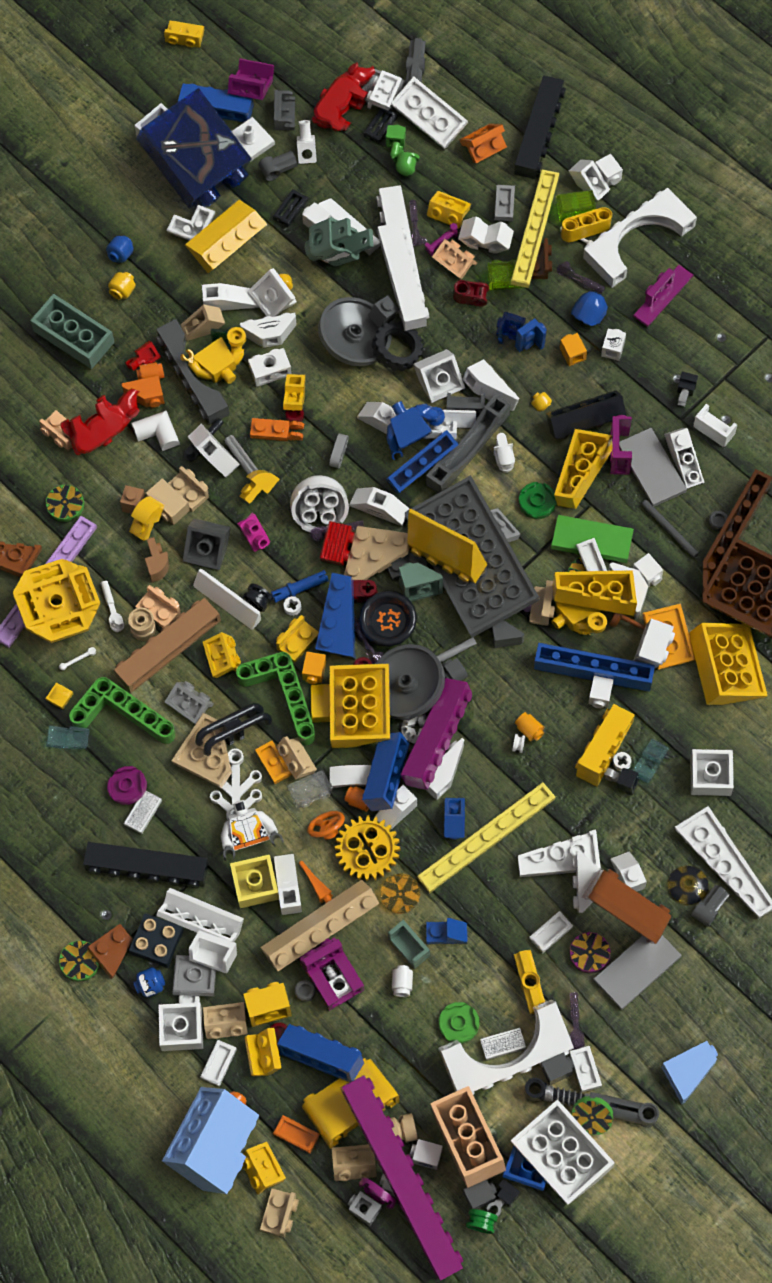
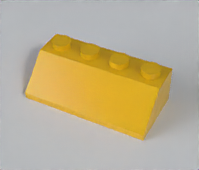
[185,200,267,273]

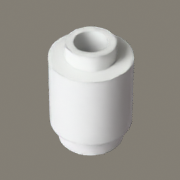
[392,965,413,997]

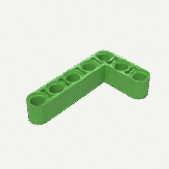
[236,652,315,745]
[69,677,175,744]

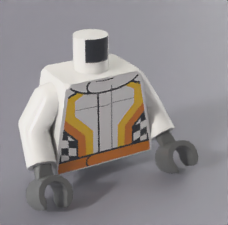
[221,800,284,861]

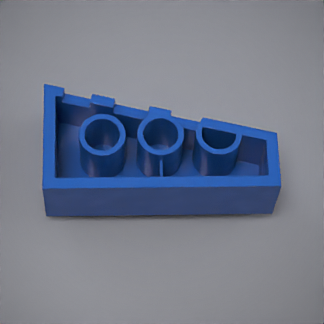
[315,573,356,659]

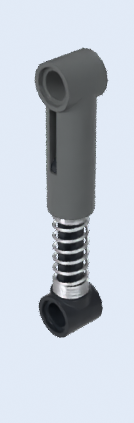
[524,1078,659,1128]

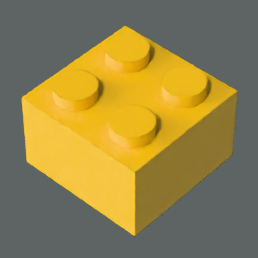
[243,982,292,1027]

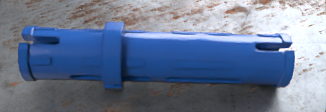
[271,570,329,603]

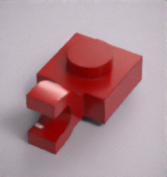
[125,341,161,371]

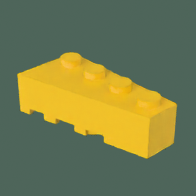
[554,429,612,509]
[552,570,637,616]
[575,704,635,787]

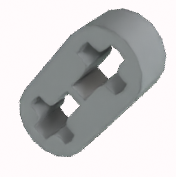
[329,433,349,469]

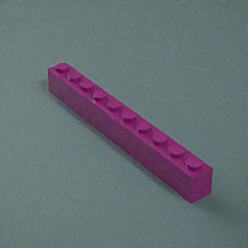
[340,1075,463,1281]

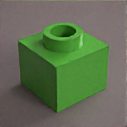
[386,125,406,149]

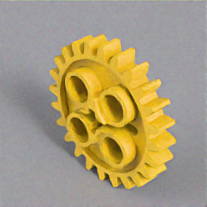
[335,815,400,881]

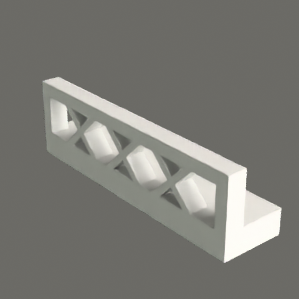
[157,888,244,942]

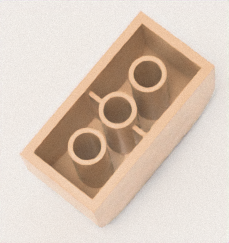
[430,1086,506,1188]

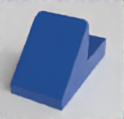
[426,918,467,944]

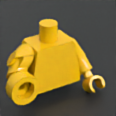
[180,327,246,384]
[551,570,607,635]

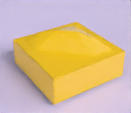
[46,683,73,710]

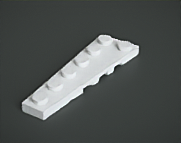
[675,806,772,918]

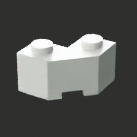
[458,217,514,253]

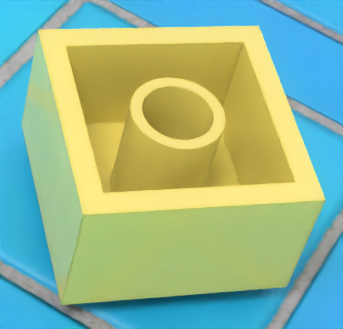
[230,855,279,908]

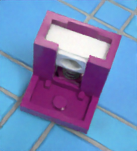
[299,937,364,1011]

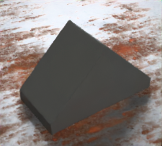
[491,620,525,648]

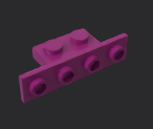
[633,265,693,327]

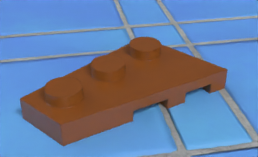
[0,541,42,577]

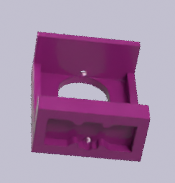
[228,58,274,100]
[610,415,632,475]

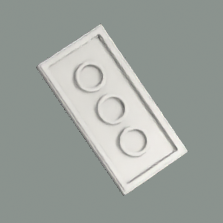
[391,77,468,150]

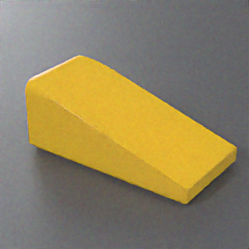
[311,684,330,723]

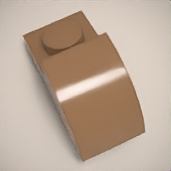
[145,537,170,583]

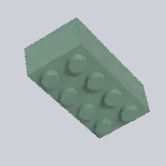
[30,294,114,369]

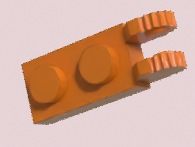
[250,418,305,441]

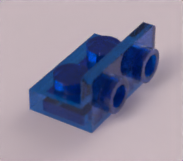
[496,312,526,344]

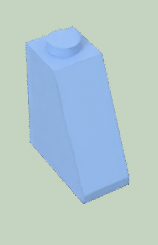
[661,1041,718,1104]

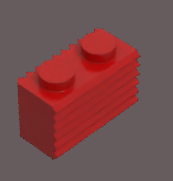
[320,521,355,566]

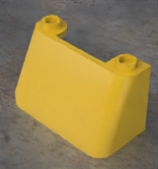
[302,1058,399,1149]

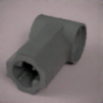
[258,151,297,181]
[691,885,729,927]

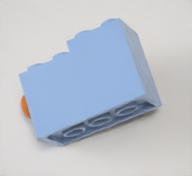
[162,1087,259,1194]

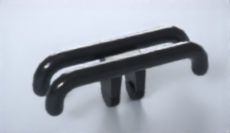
[195,703,272,756]

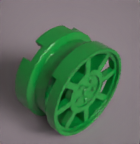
[465,1209,498,1234]

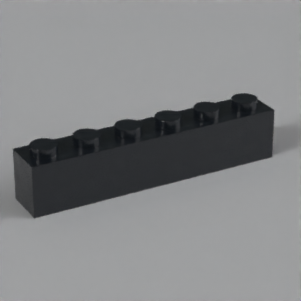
[514,75,566,179]
[83,842,208,888]

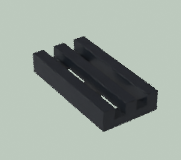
[364,108,398,144]
[273,189,308,227]

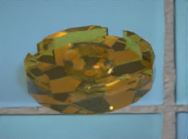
[380,873,421,914]

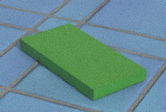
[551,515,634,563]

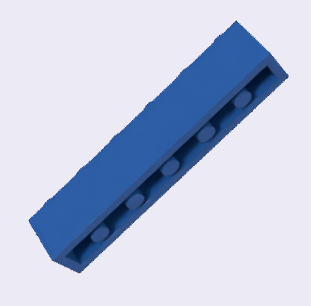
[534,643,655,692]

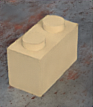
[146,478,190,525]

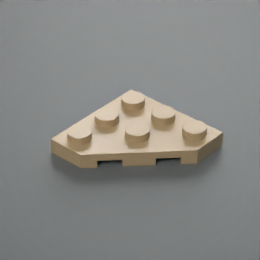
[344,526,410,580]
[171,713,232,789]

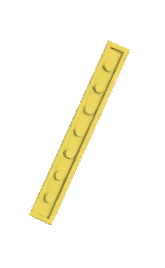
[511,170,560,288]
[417,782,556,894]

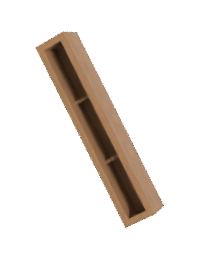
[114,597,221,693]

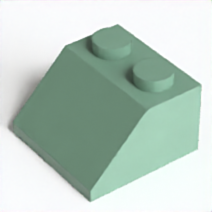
[399,563,443,602]

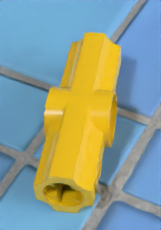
[514,950,545,1015]

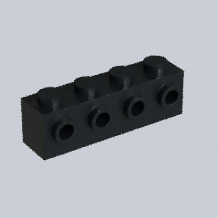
[546,390,627,439]

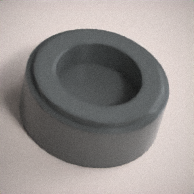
[709,511,728,531]
[295,980,316,1002]

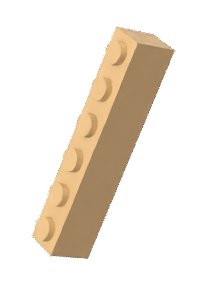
[261,880,379,971]

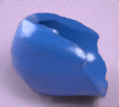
[571,291,608,326]

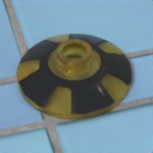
[668,865,709,905]

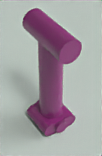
[425,223,458,256]

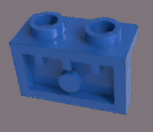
[515,318,547,352]

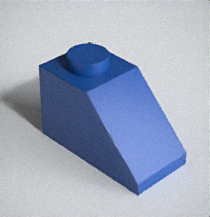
[444,798,465,839]

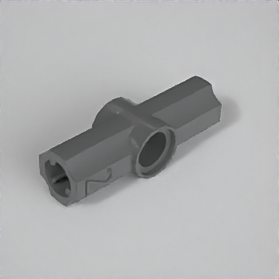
[405,38,426,86]

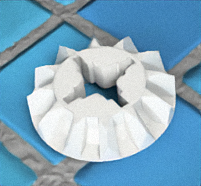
[401,714,427,743]

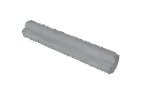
[225,435,258,474]

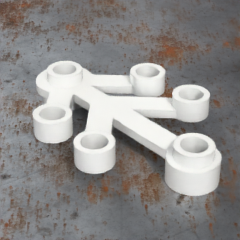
[210,749,262,820]

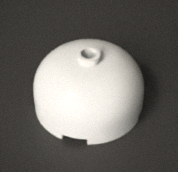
[290,475,349,533]

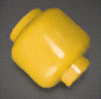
[108,272,136,300]

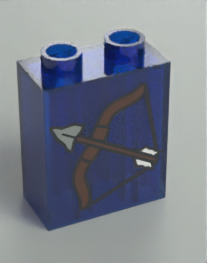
[136,88,252,209]

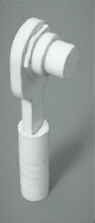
[100,581,124,632]

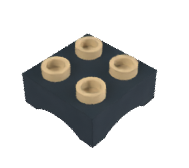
[129,913,184,968]

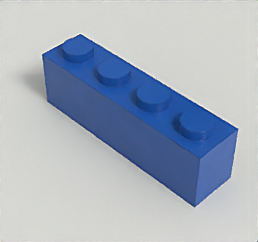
[178,83,254,122]
[386,430,459,494]
[362,732,410,811]
[277,1024,364,1082]

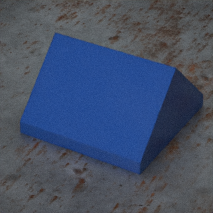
[503,1146,547,1191]

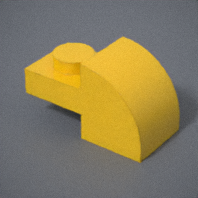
[283,374,305,411]
[240,470,280,504]
[129,496,165,541]

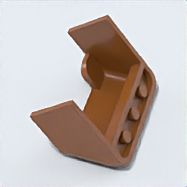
[582,869,672,944]

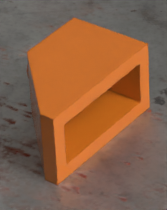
[122,376,165,408]

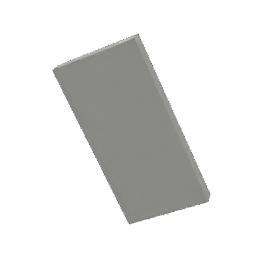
[619,428,687,507]
[594,935,682,1010]

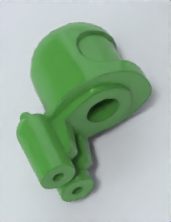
[390,142,420,176]

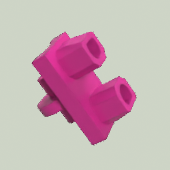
[237,513,270,552]

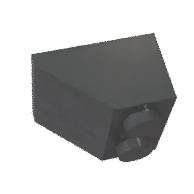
[183,518,231,570]

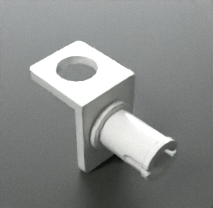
[297,120,317,164]

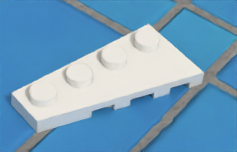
[518,829,601,877]

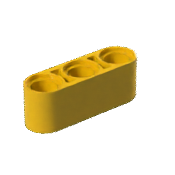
[561,207,612,242]

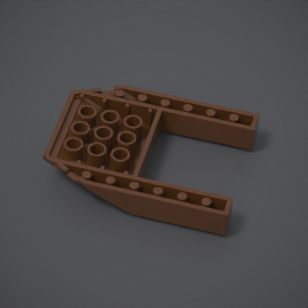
[702,469,772,638]

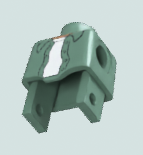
[305,217,373,266]

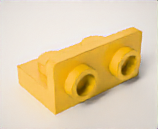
[164,21,205,48]
[427,191,471,229]
[276,615,319,663]
[203,632,241,678]
[245,1028,281,1076]
[242,1142,286,1194]

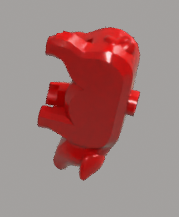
[312,62,375,131]
[60,388,140,455]

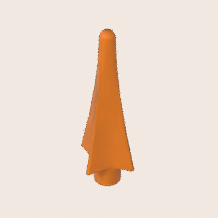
[299,861,333,904]

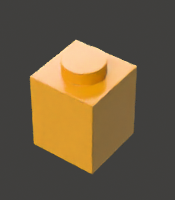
[560,333,587,366]
[302,652,327,684]

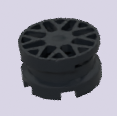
[242,583,273,612]

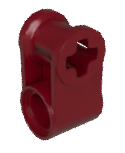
[453,280,490,307]
[353,580,378,603]

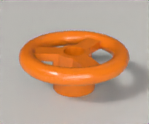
[307,811,345,839]

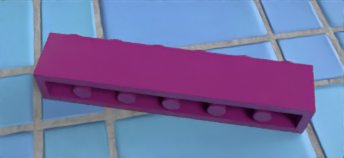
[401,678,472,790]

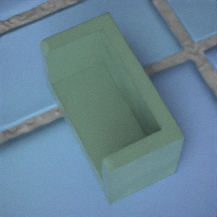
[388,920,430,969]

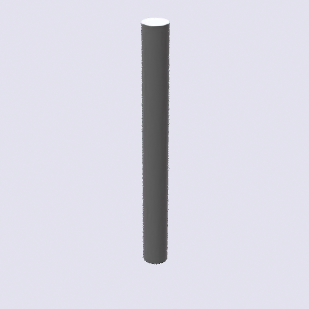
[641,500,699,558]

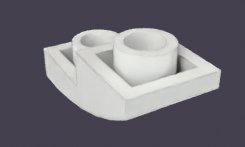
[330,765,371,788]

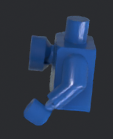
[386,401,445,460]

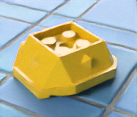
[13,559,100,643]

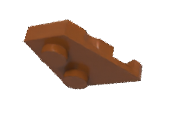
[87,924,132,979]

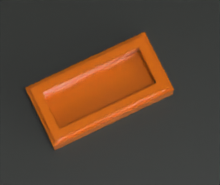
[273,1115,320,1154]

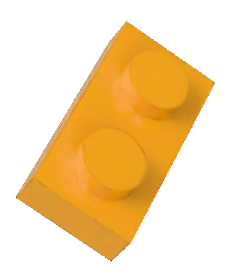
[255,740,292,784]

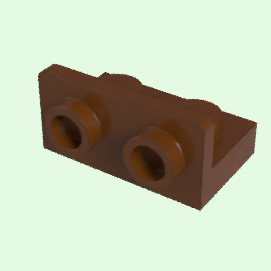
[532,238,552,279]

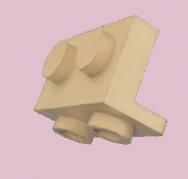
[529,580,555,626]

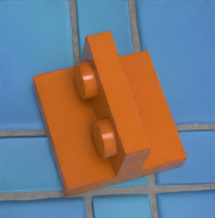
[459,123,507,163]

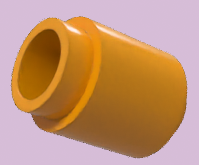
[515,712,544,741]

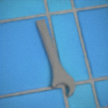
[437,638,477,662]

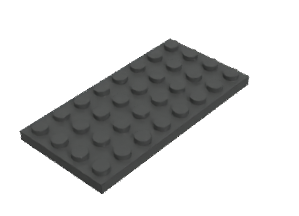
[405,475,541,638]

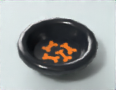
[359,590,417,647]

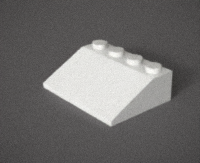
[511,1099,615,1205]

